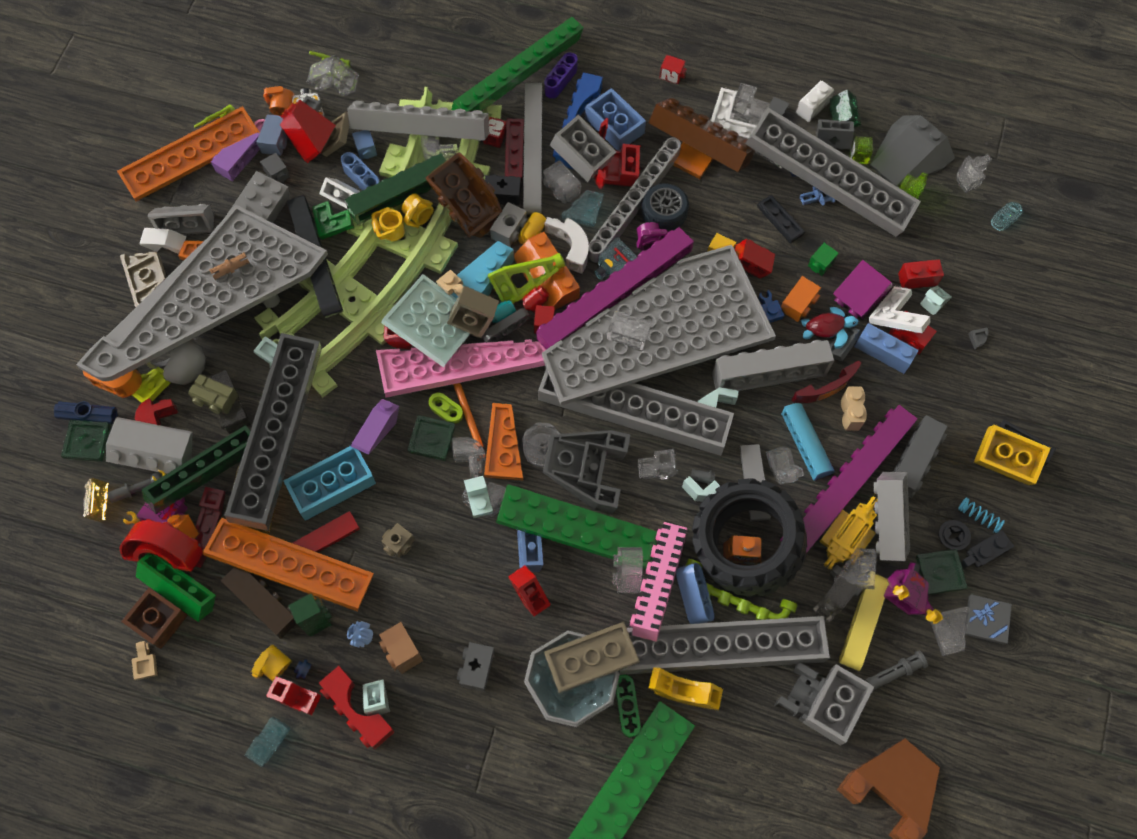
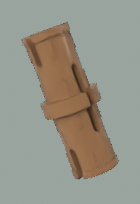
[209,252,250,280]

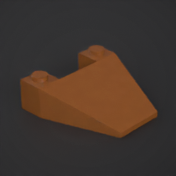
[836,739,940,839]

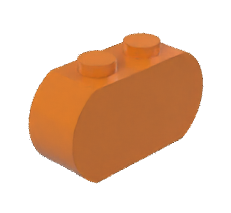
[83,369,142,398]

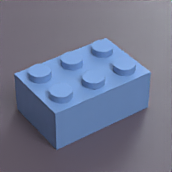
[585,88,646,151]

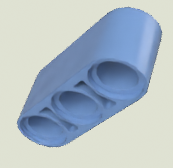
[341,152,379,191]
[676,563,714,624]

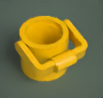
[401,193,434,228]
[371,207,405,241]
[251,644,292,682]

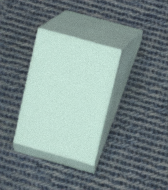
[363,680,390,716]

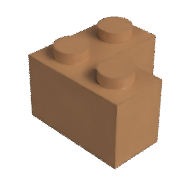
[379,622,423,674]

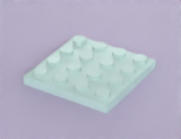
[381,274,470,368]

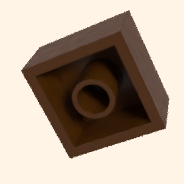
[121,588,188,649]

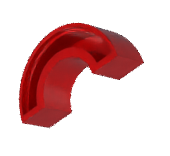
[119,519,203,572]

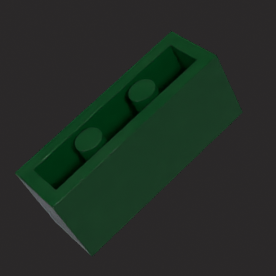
[288,593,332,637]

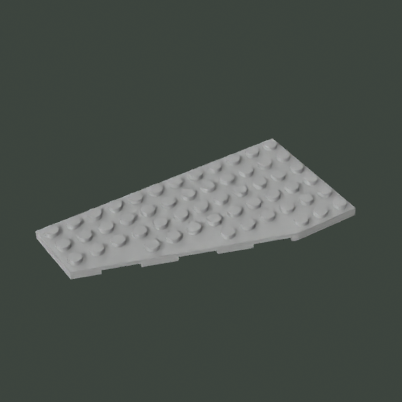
[542,245,776,405]

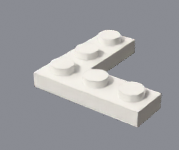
[711,88,756,139]
[869,286,930,333]

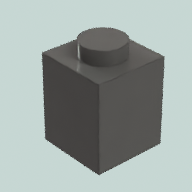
[261,153,290,183]

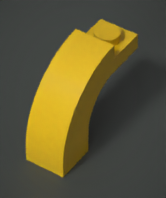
[649,667,723,710]

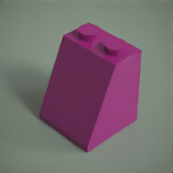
[833,260,892,319]

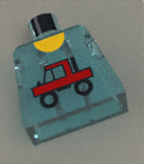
[594,237,637,280]

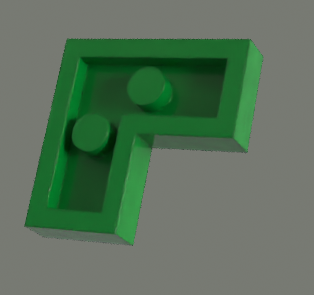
[312,201,354,240]

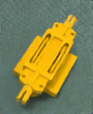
[820,496,878,569]

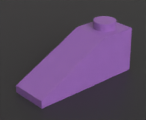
[211,132,260,181]
[351,399,399,454]

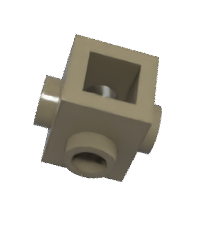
[381,523,414,558]

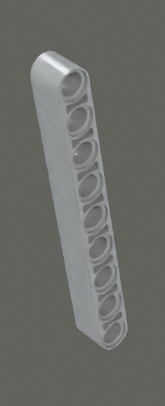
[523,83,542,215]
[588,138,681,263]

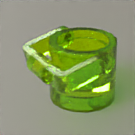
[899,172,928,199]

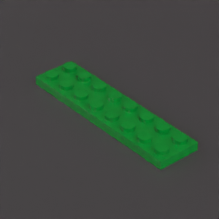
[496,484,657,570]
[568,701,695,839]

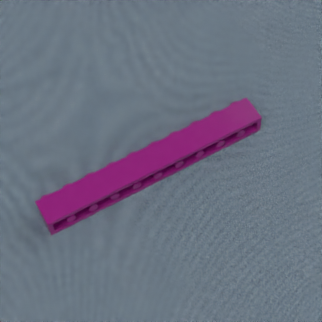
[537,227,694,350]
[780,405,918,553]

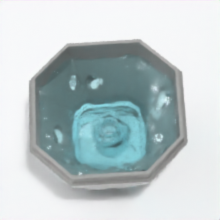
[524,631,619,727]

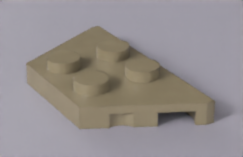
[120,252,167,307]

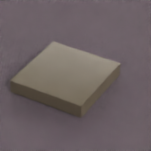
[321,112,349,157]

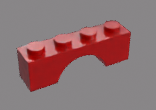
[319,666,395,749]

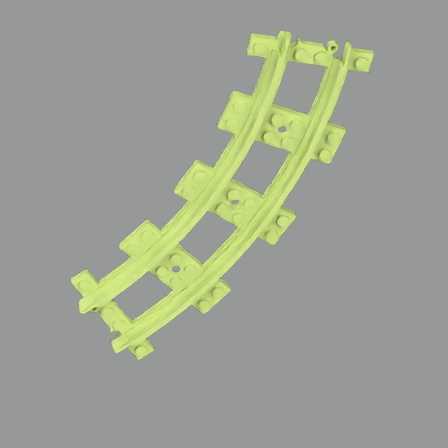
[254,87,502,398]

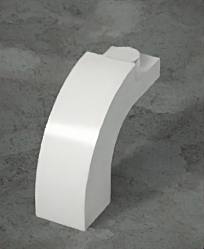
[545,217,589,274]

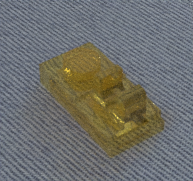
[83,478,108,522]

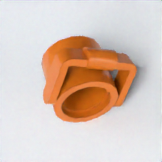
[263,86,294,116]

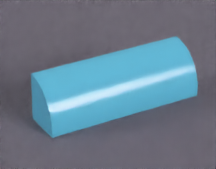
[781,403,835,481]

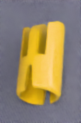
[518,212,546,244]

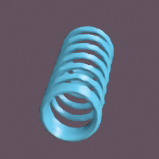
[958,497,1005,533]

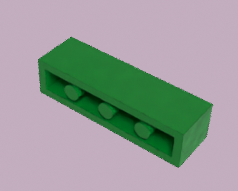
[136,553,216,622]

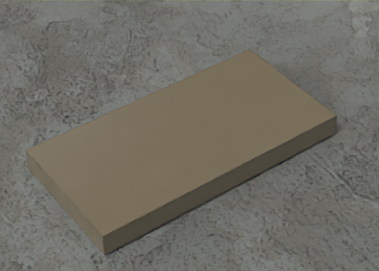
[544,622,640,694]

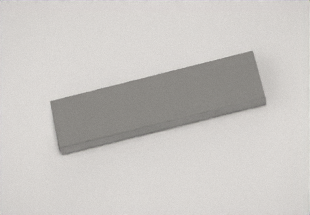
[739,444,771,521]

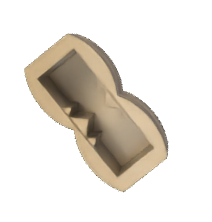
[841,386,867,431]

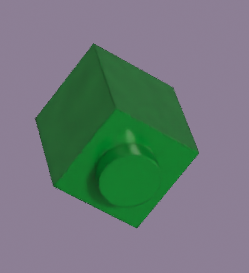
[808,243,839,276]

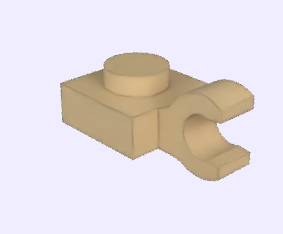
[436,270,463,296]
[132,641,158,680]

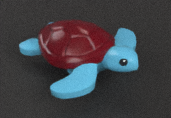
[801,307,858,348]

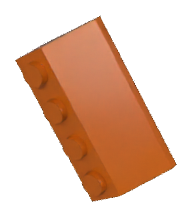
[514,232,580,310]

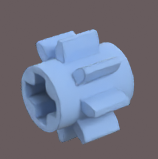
[347,621,373,648]

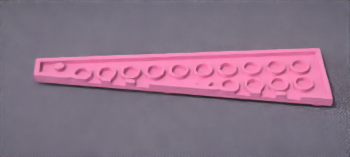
[376,339,546,398]

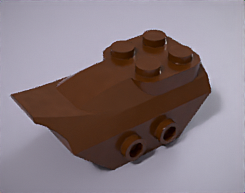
[425,152,503,238]

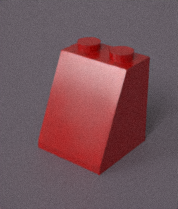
[280,100,336,163]

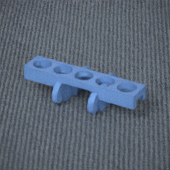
[800,186,835,205]

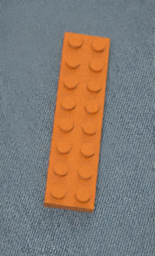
[117,106,260,201]
[203,518,374,612]

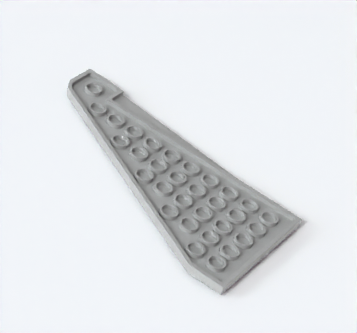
[76,205,328,381]

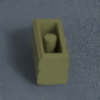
[188,374,238,414]

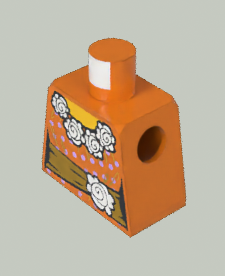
[723,536,761,565]

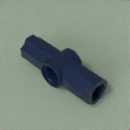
[54,401,118,424]

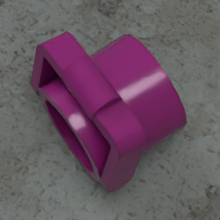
[637,222,668,251]

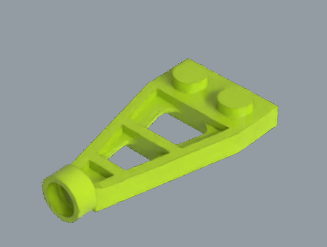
[488,253,566,303]

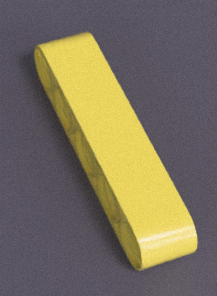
[839,572,889,671]

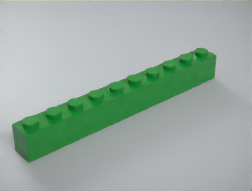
[451,17,584,112]

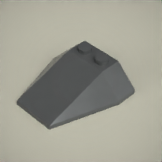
[870,115,955,187]

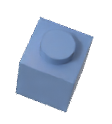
[352,130,377,160]

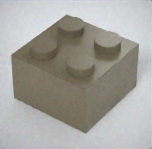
[447,286,499,338]

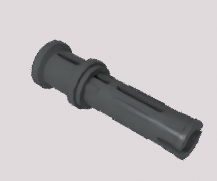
[865,650,928,691]

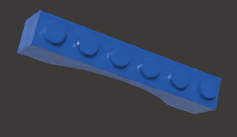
[553,72,603,169]

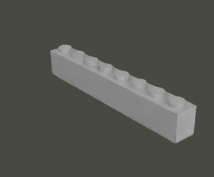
[347,101,489,140]

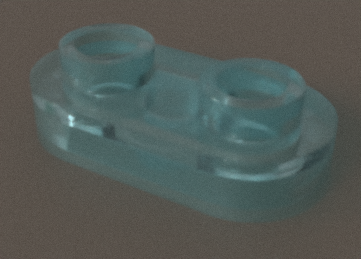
[991,202,1023,230]

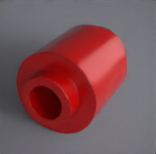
[522,285,550,312]

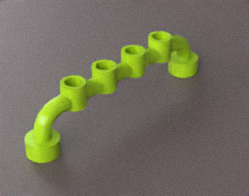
[685,559,798,620]

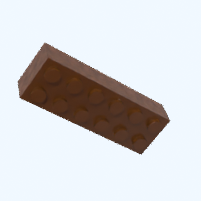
[648,98,756,172]

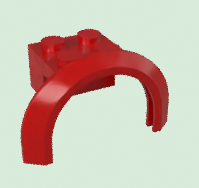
[594,118,640,190]

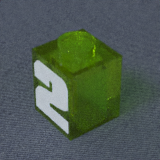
[850,136,873,164]

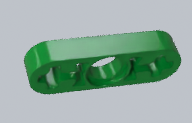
[616,674,641,738]

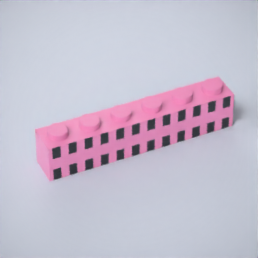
[630,522,687,642]

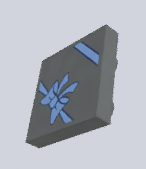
[964,594,1012,645]

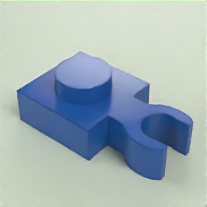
[758,290,784,323]

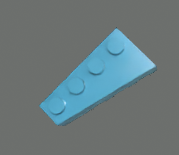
[451,241,514,298]

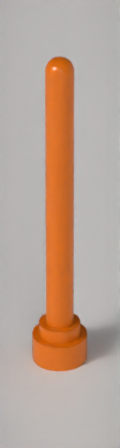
[453,383,483,450]

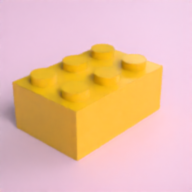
[973,425,1051,485]

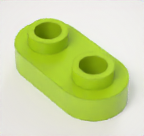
[429,393,463,424]

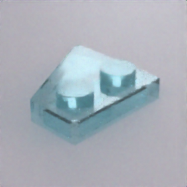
[561,190,604,227]

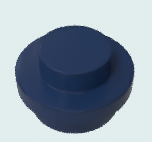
[294,659,312,679]

